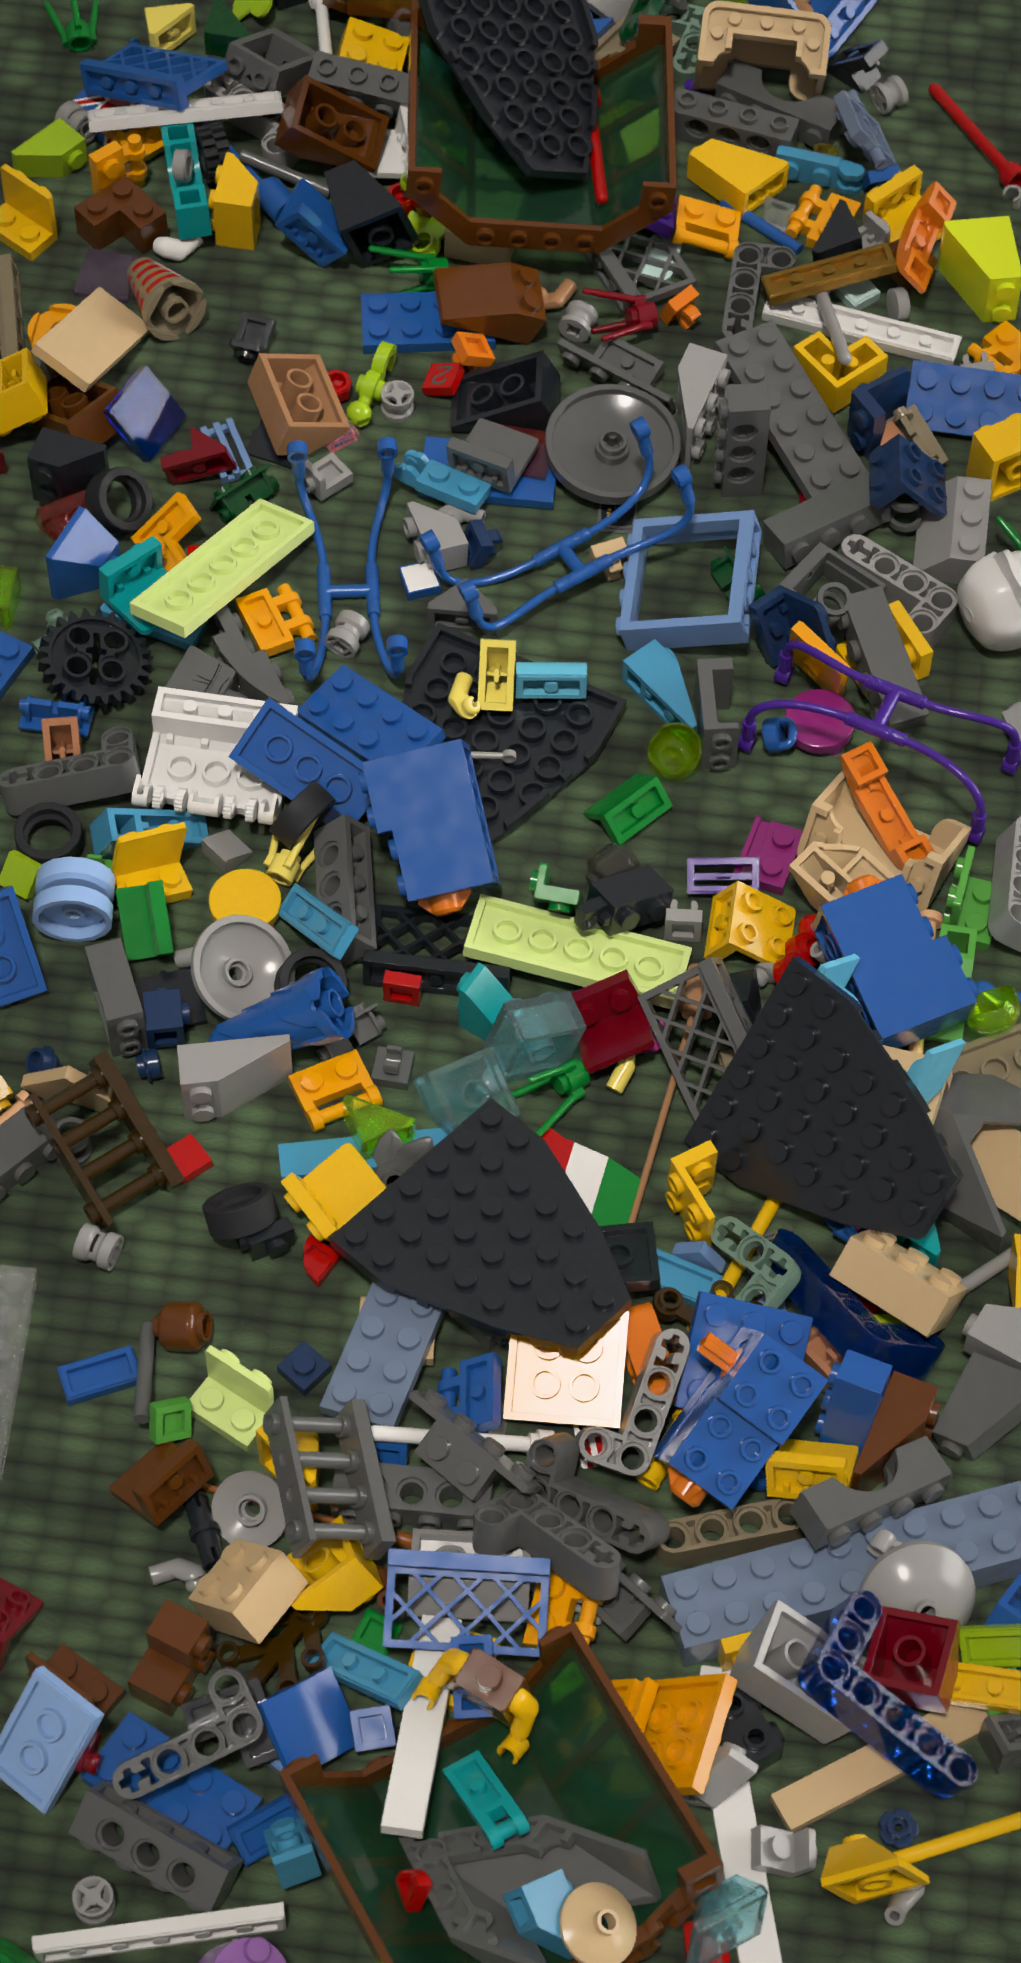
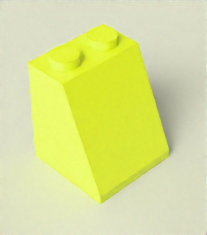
[937,216,1021,323]

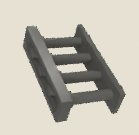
[263,1396,396,1560]

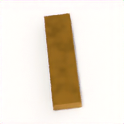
[760,242,897,306]

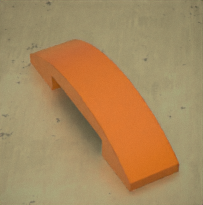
[896,181,957,294]
[839,741,935,871]

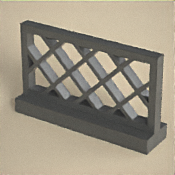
[567,191,697,318]
[637,957,752,1121]

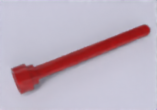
[928,83,1021,187]
[589,88,608,205]

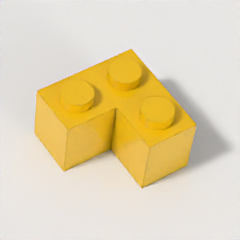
[793,331,888,414]

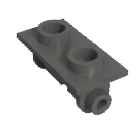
[316,1002,386,1062]

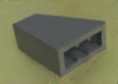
[932,1351,1021,1460]

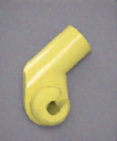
[448,672,481,719]
[606,1054,636,1095]

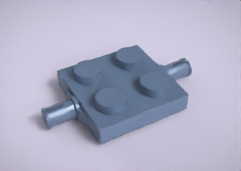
[833,89,897,170]

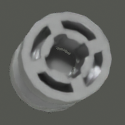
[55,101,98,143]
[324,610,370,659]
[73,1222,124,1271]

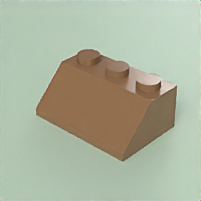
[247,353,350,455]

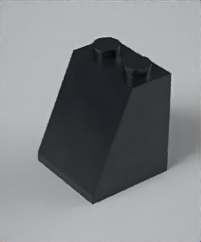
[324,160,422,269]

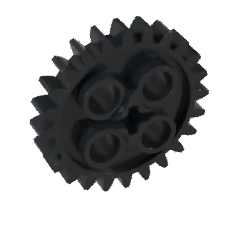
[37,608,152,713]

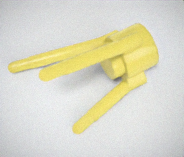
[263,816,319,887]

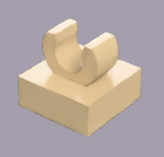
[587,536,627,582]

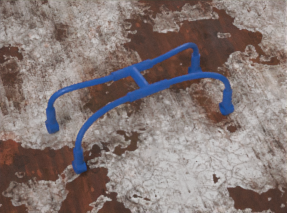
[419,416,695,631]
[287,437,408,682]

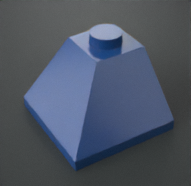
[45,506,120,600]

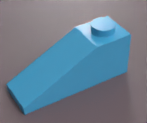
[622,639,697,748]
[90,808,209,859]

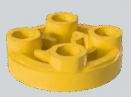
[209,869,282,928]

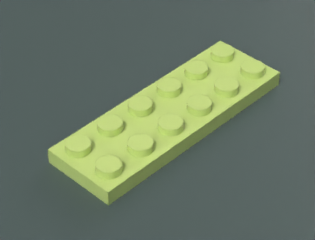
[129,498,315,638]
[462,894,692,1009]

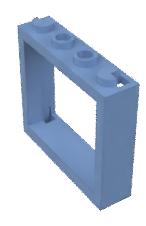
[615,510,762,651]

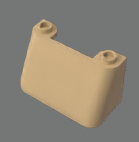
[797,770,972,912]

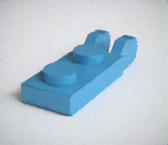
[776,145,865,196]
[393,449,492,514]

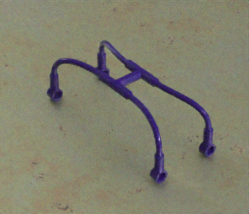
[738,640,1021,846]

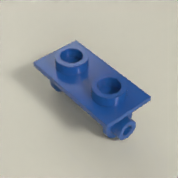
[18,695,95,738]

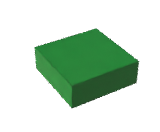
[350,1608,403,1657]

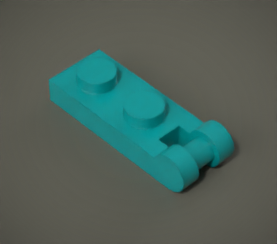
[442,1750,531,1851]

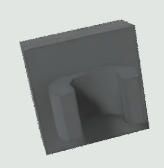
[371,1044,415,1091]

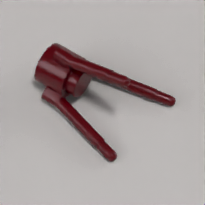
[582,288,658,342]

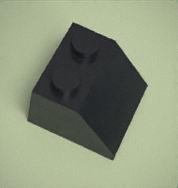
[27,427,112,509]

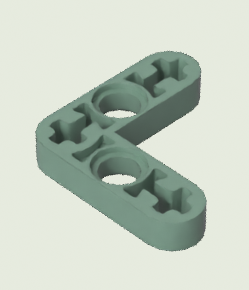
[630,1,705,84]
[711,1216,801,1309]

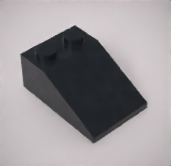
[450,350,560,434]

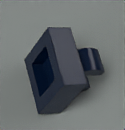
[464,519,503,569]

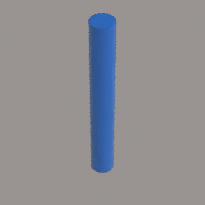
[719,199,804,256]

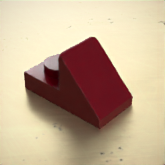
[160,427,237,486]

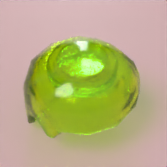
[646,722,702,780]
[966,985,1021,1035]

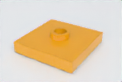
[789,621,850,696]

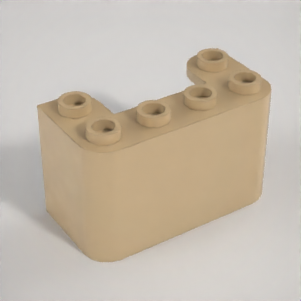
[692,1,831,101]

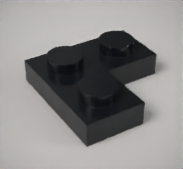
[180,1676,278,1769]

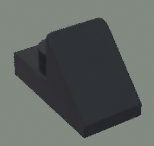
[826,39,889,93]

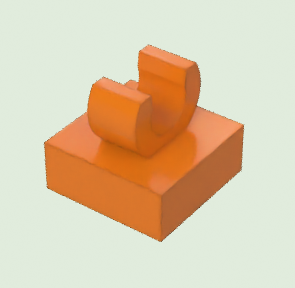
[658,285,701,330]
[451,331,495,371]

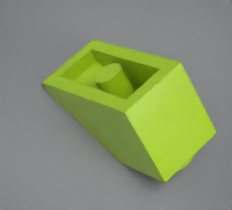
[11,118,88,178]

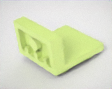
[189,1345,274,1452]

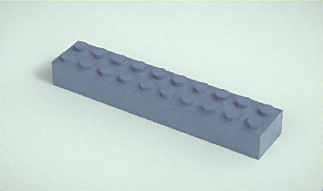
[659,1480,1021,1667]

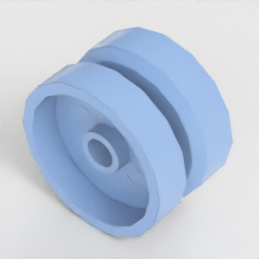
[32,857,116,942]

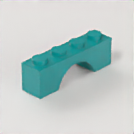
[160,122,212,240]

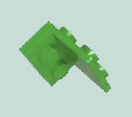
[942,845,992,952]

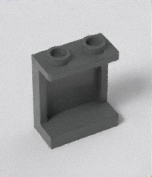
[693,657,740,770]

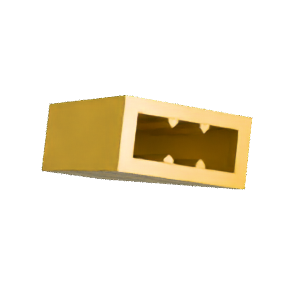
[686,138,790,215]

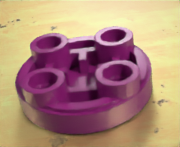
[785,689,854,756]

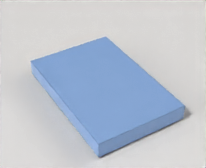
[0,1665,105,1815]

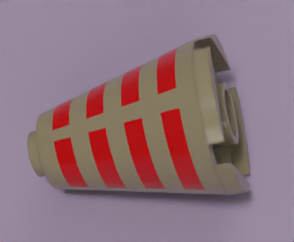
[126,257,206,341]

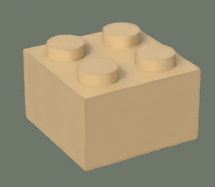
[187,1538,309,1644]

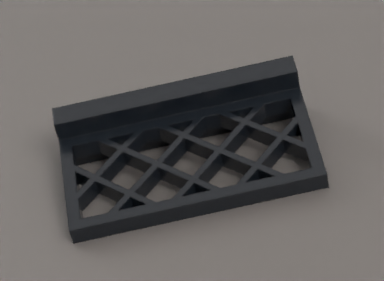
[363,904,512,996]

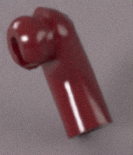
[75,1730,102,1775]

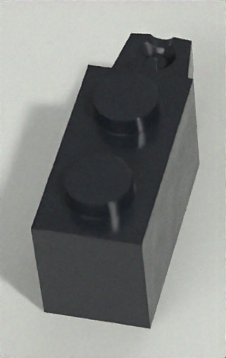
[574,864,674,936]

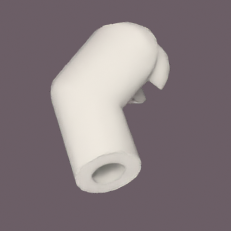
[153,237,203,261]

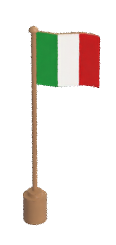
[541,963,713,1226]

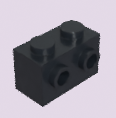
[719,1687,785,1778]

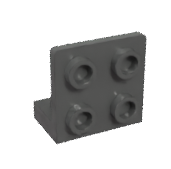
[446,418,539,493]

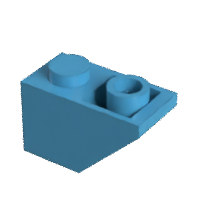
[263,1817,322,1890]
[502,1869,574,1960]

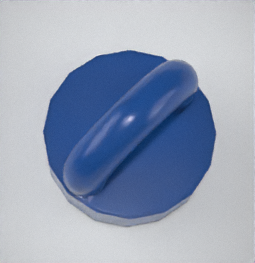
[762,717,797,753]

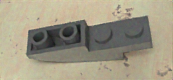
[212,604,296,705]

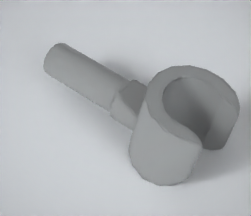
[1003,185,1021,209]
[867,1530,904,1558]

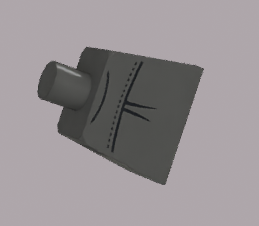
[165,645,250,699]

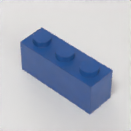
[814,1349,892,1461]

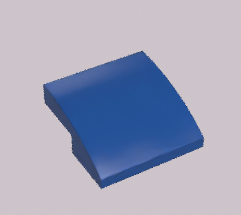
[256,1666,354,1769]

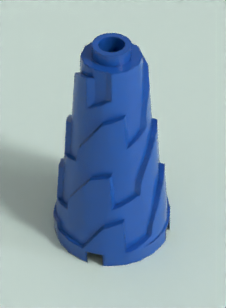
[209,967,355,1051]

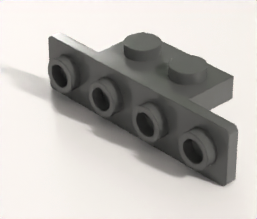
[308,51,439,119]
[557,333,676,414]
[408,1388,542,1501]
[597,1561,682,1641]

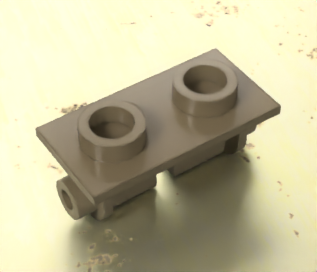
[886,403,949,465]

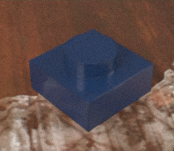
[277,1341,332,1397]

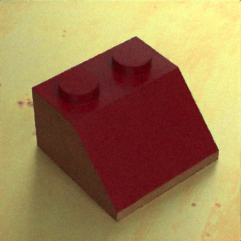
[860,1605,960,1714]

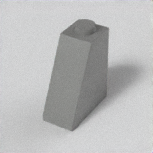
[962,1304,1021,1370]

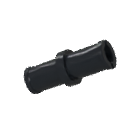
[183,1491,223,1573]

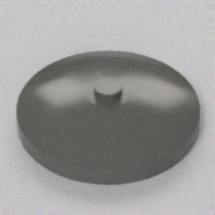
[545,384,681,505]

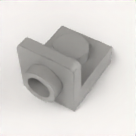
[751,1825,817,1879]

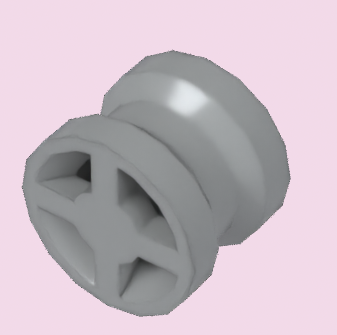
[870,75,909,114]
[558,300,598,342]
[381,380,414,423]
[72,1876,116,1927]

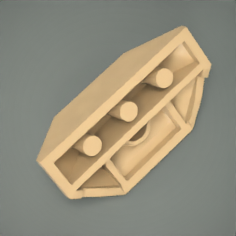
[788,841,918,911]

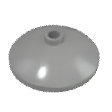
[190,915,295,1020]
[857,1541,976,1639]

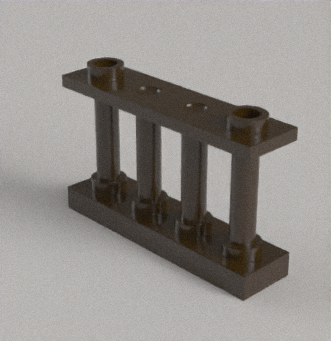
[23,1050,185,1230]

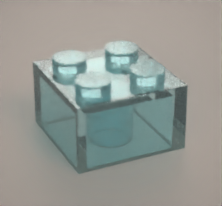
[484,991,587,1082]

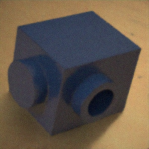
[143,988,191,1049]

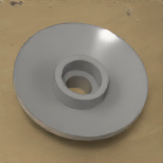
[212,1471,286,1547]

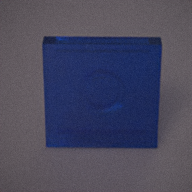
[103,365,186,462]

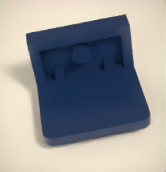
[847,366,911,461]
[869,434,947,518]
[748,585,837,667]

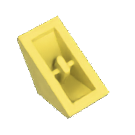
[145,3,197,50]
[478,639,516,711]

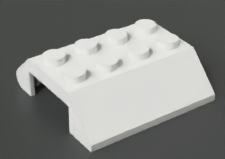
[131,686,298,825]

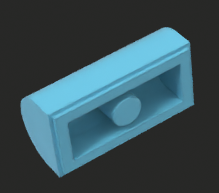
[516,662,587,699]

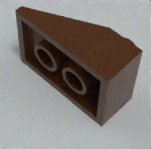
[274,75,389,173]
[433,262,547,345]
[30,374,133,444]
[850,1371,941,1492]

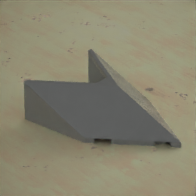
[934,1073,1021,1255]
[398,1814,662,1963]

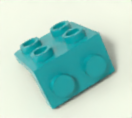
[99,536,168,635]

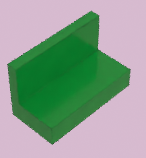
[583,774,673,845]
[115,880,174,961]

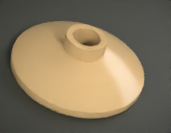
[559,1882,637,1963]

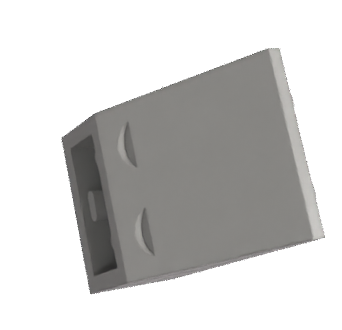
[675,343,731,470]

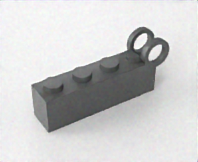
[763,472,923,569]
[813,582,929,731]
[0,1106,92,1201]

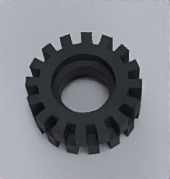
[194,122,231,185]

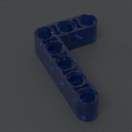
[770,1229,946,1380]
[798,1590,978,1799]

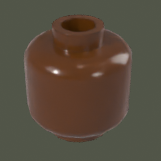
[152,1301,213,1352]

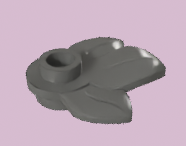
[373,1129,434,1187]

